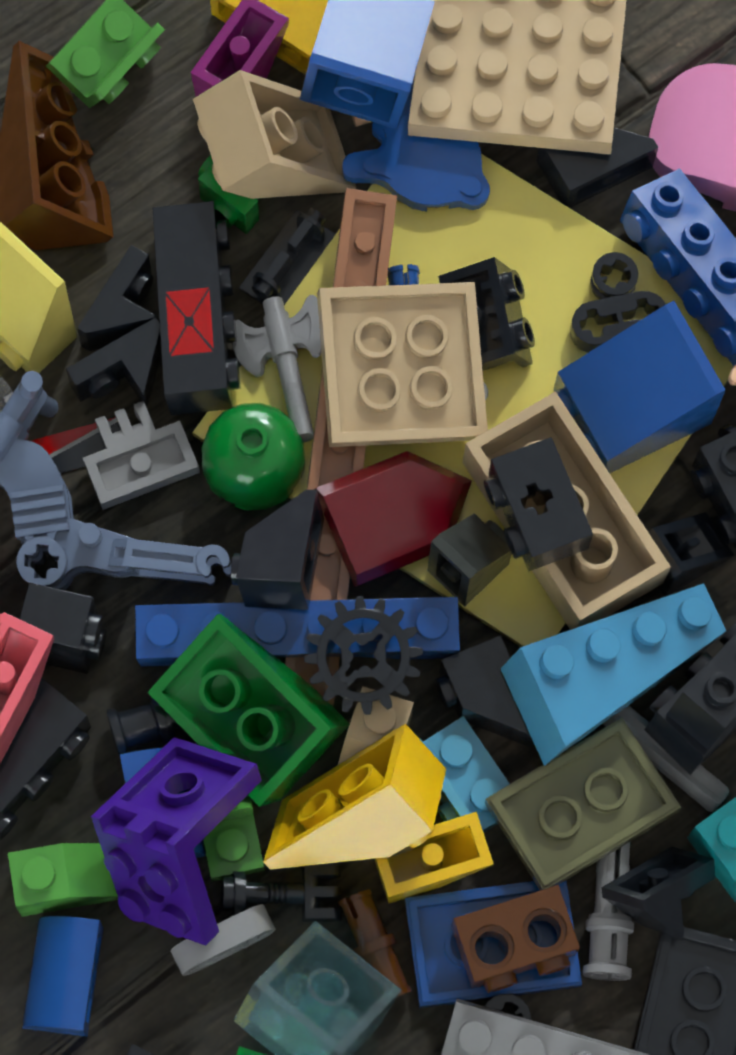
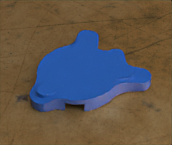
[342,80,490,212]

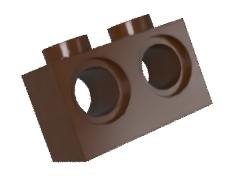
[451,885,580,993]

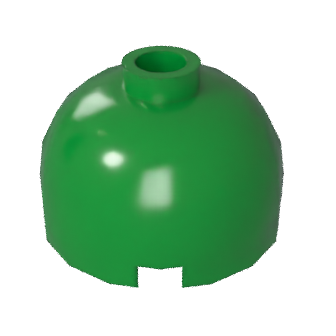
[201,403,305,510]

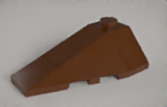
[0,41,113,250]

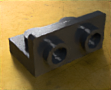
[438,257,535,371]

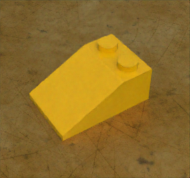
[263,723,446,870]

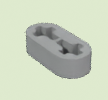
[171,904,276,976]

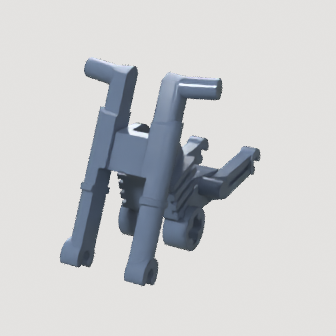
[0,371,231,591]

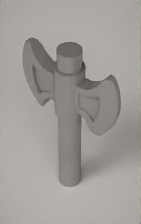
[232,295,321,442]

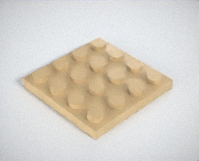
[408,0,627,155]

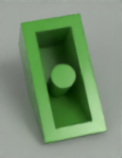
[8,843,118,917]

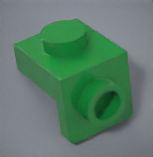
[198,155,259,234]

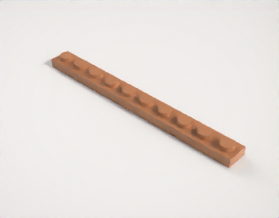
[284,188,397,706]

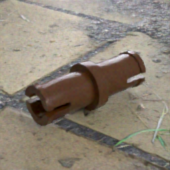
[338,889,412,1004]

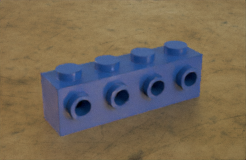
[620,168,736,366]

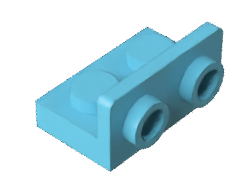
[420,716,509,833]

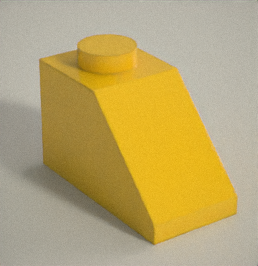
[375,811,494,904]

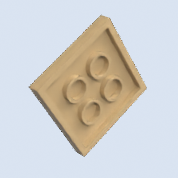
[317,282,488,447]

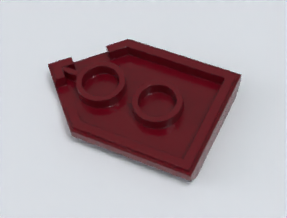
[313,451,472,587]

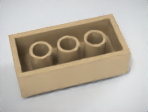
[462,391,671,630]

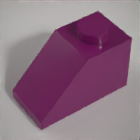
[190,0,289,97]

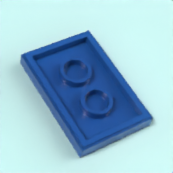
[405,881,582,1009]

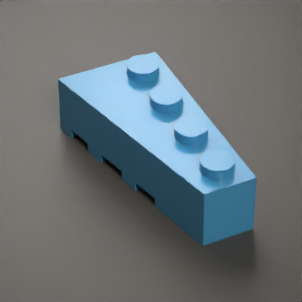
[501,583,726,766]

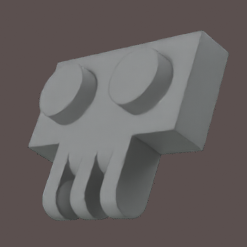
[83,401,200,510]

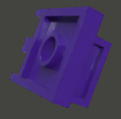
[91,737,262,946]

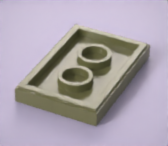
[485,718,681,890]

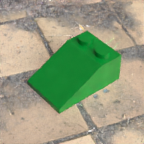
[147,614,350,807]

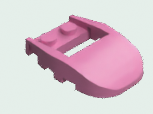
[648,63,736,212]

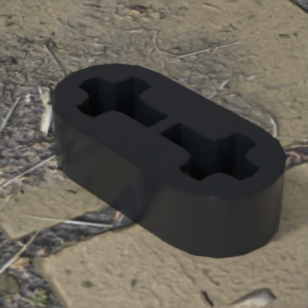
[570,291,666,353]

